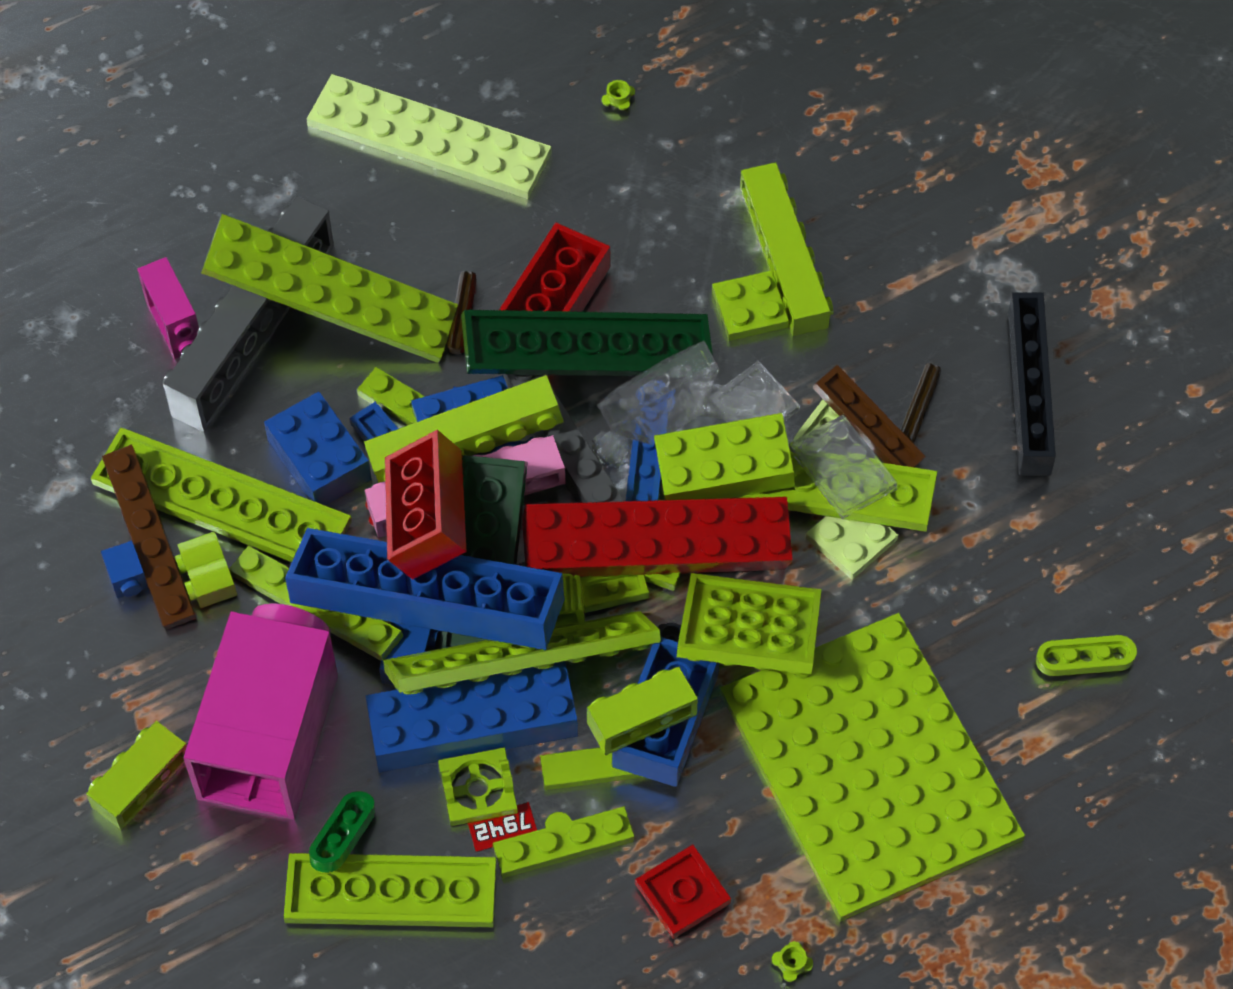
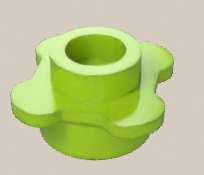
[602,80,635,110]
[772,941,813,982]

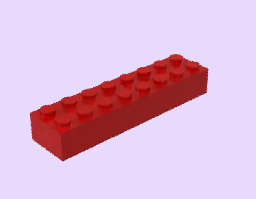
[522,497,793,577]

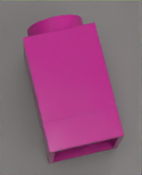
[183,603,338,820]

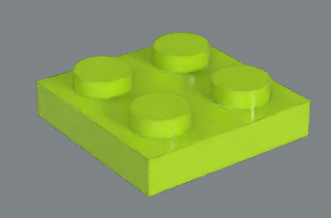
[712,270,789,341]

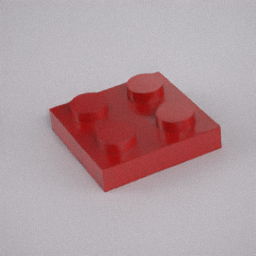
[635,844,731,939]

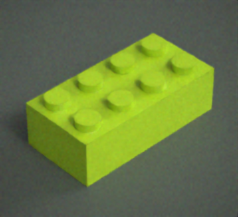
[654,413,795,500]

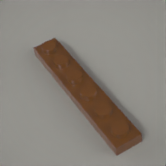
[102,444,197,630]

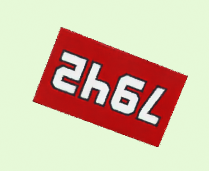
[468,802,537,852]

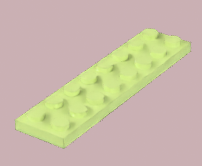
[307,74,552,199]

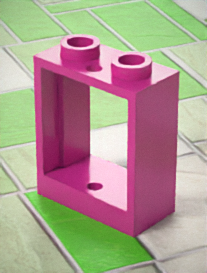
[137,257,199,359]

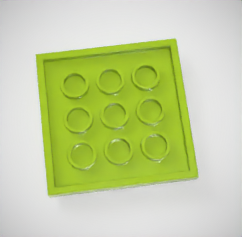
[676,573,822,674]

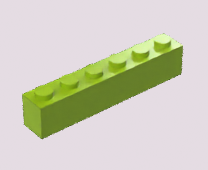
[740,162,834,336]
[364,375,564,483]

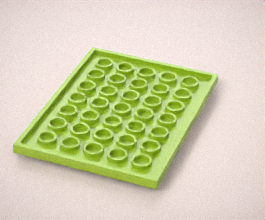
[720,613,1025,922]

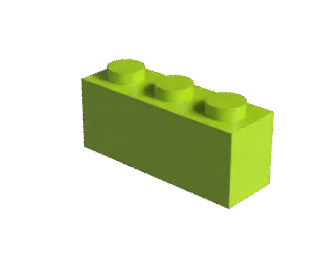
[587,667,698,755]
[86,720,187,830]

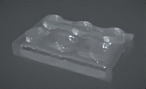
[789,415,897,519]

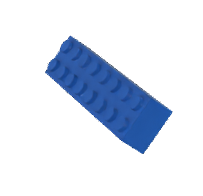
[285,528,565,650]

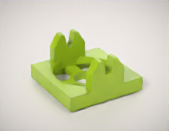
[438,747,518,826]

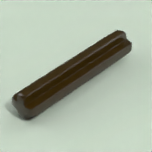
[447,271,477,355]
[900,363,941,444]

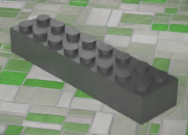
[163,196,334,432]

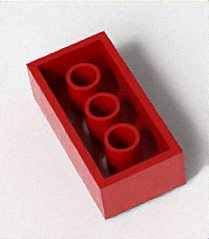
[499,222,611,312]
[385,429,466,580]

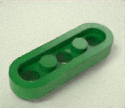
[309,791,375,873]

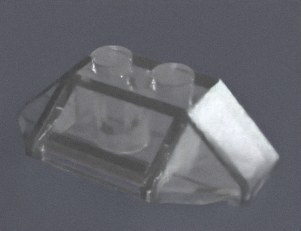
[597,341,719,445]

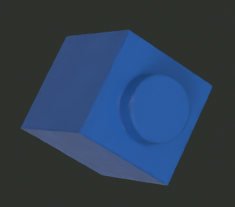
[101,540,148,599]

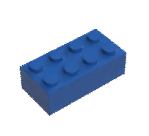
[612,637,719,787]

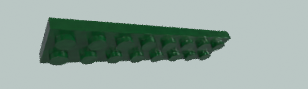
[461,310,715,377]

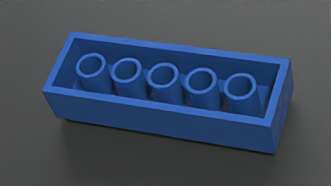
[365,661,578,773]

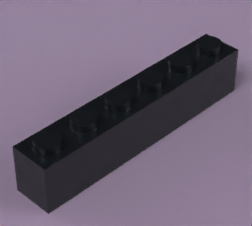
[1008,292,1056,476]

